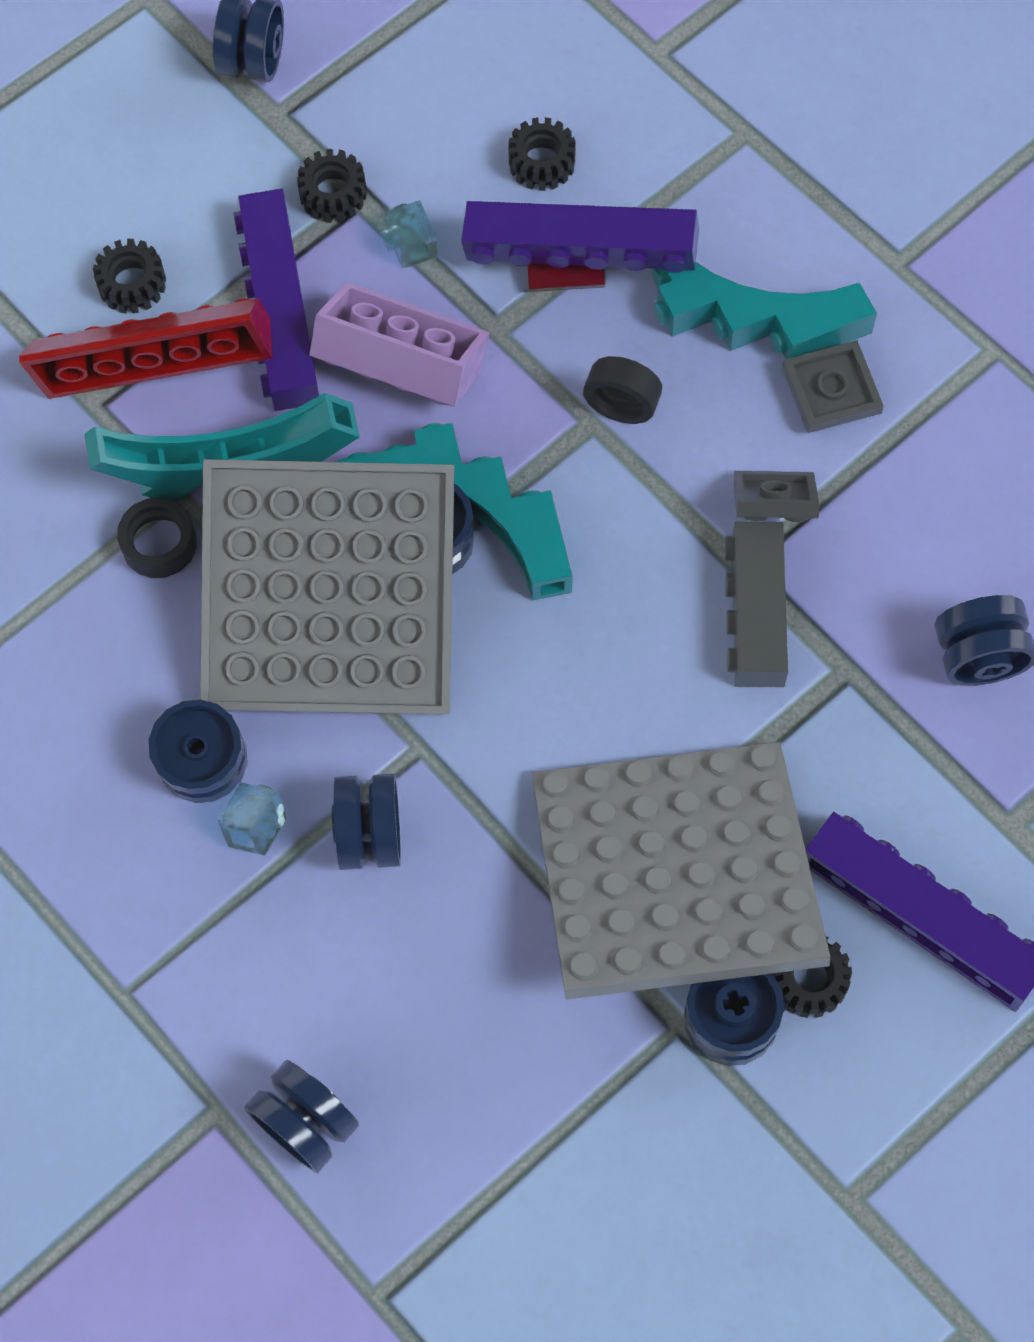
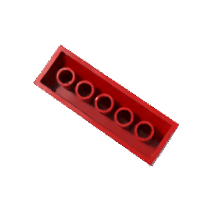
[19,298,273,399]

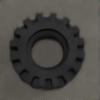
[508,117,576,191]
[297,149,367,223]
[93,238,166,314]
[772,936,852,1018]

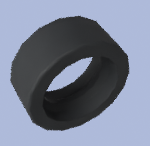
[583,356,663,424]
[117,498,197,578]

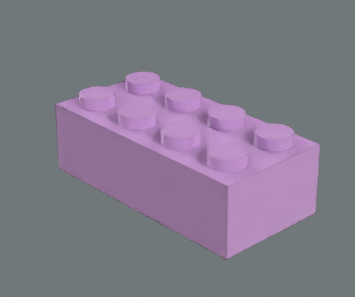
[310,282,490,407]

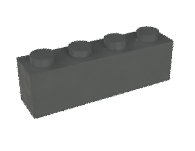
[724,521,788,687]

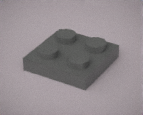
[782,340,884,433]
[734,470,819,522]

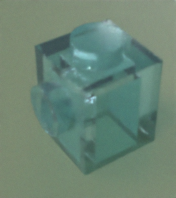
[381,200,438,269]
[217,782,287,856]

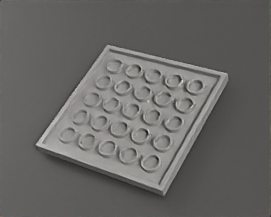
[200,459,454,714]
[532,742,830,1000]

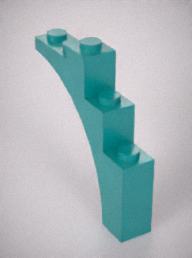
[651,262,877,359]
[84,393,360,501]
[338,423,573,601]

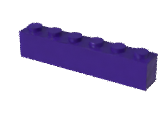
[233,188,319,411]
[461,201,699,273]
[805,811,1034,1012]

